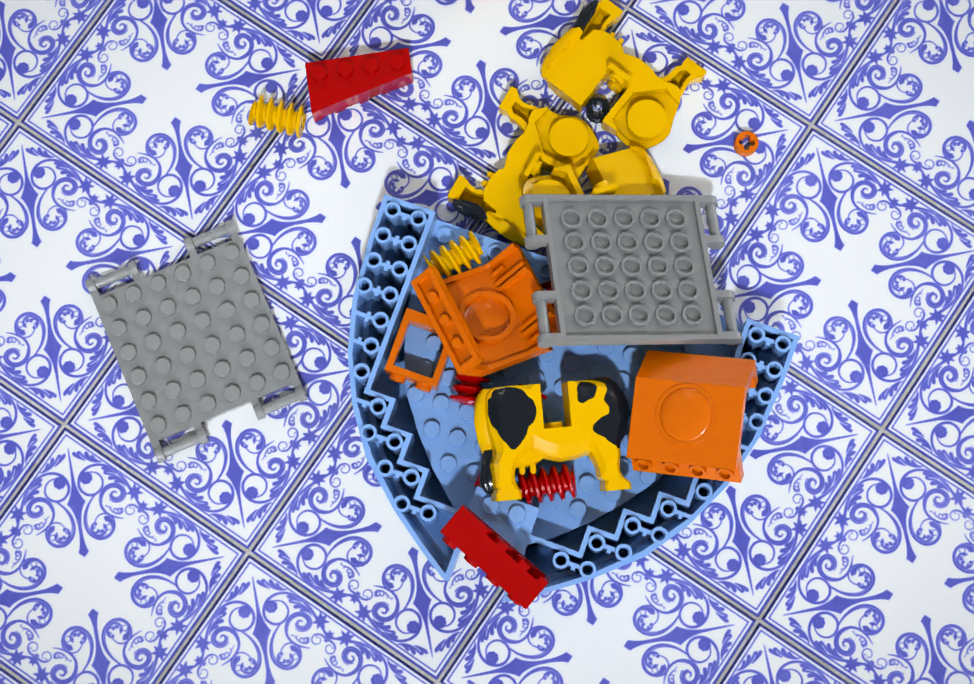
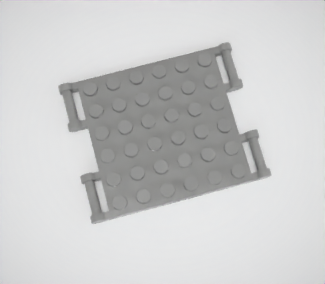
[519,194,743,348]
[85,219,308,463]

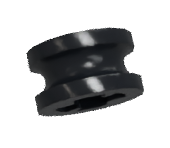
[586,97,610,124]

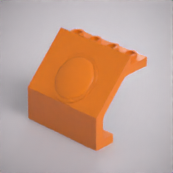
[410,243,558,377]
[626,350,758,483]

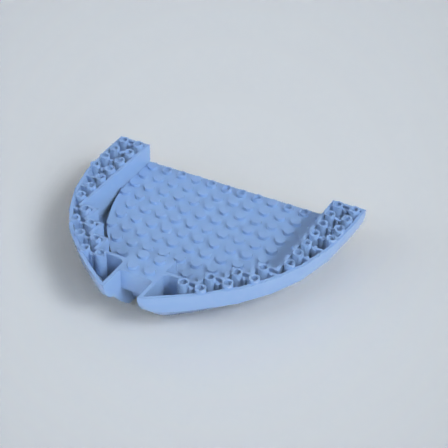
[347,194,800,602]

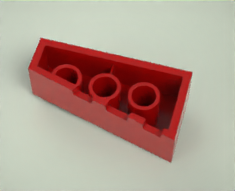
[305,48,414,122]
[440,504,550,609]

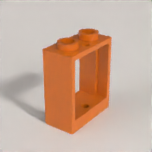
[384,308,450,393]

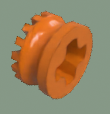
[733,131,759,157]

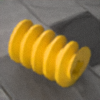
[248,94,306,138]
[422,230,484,277]

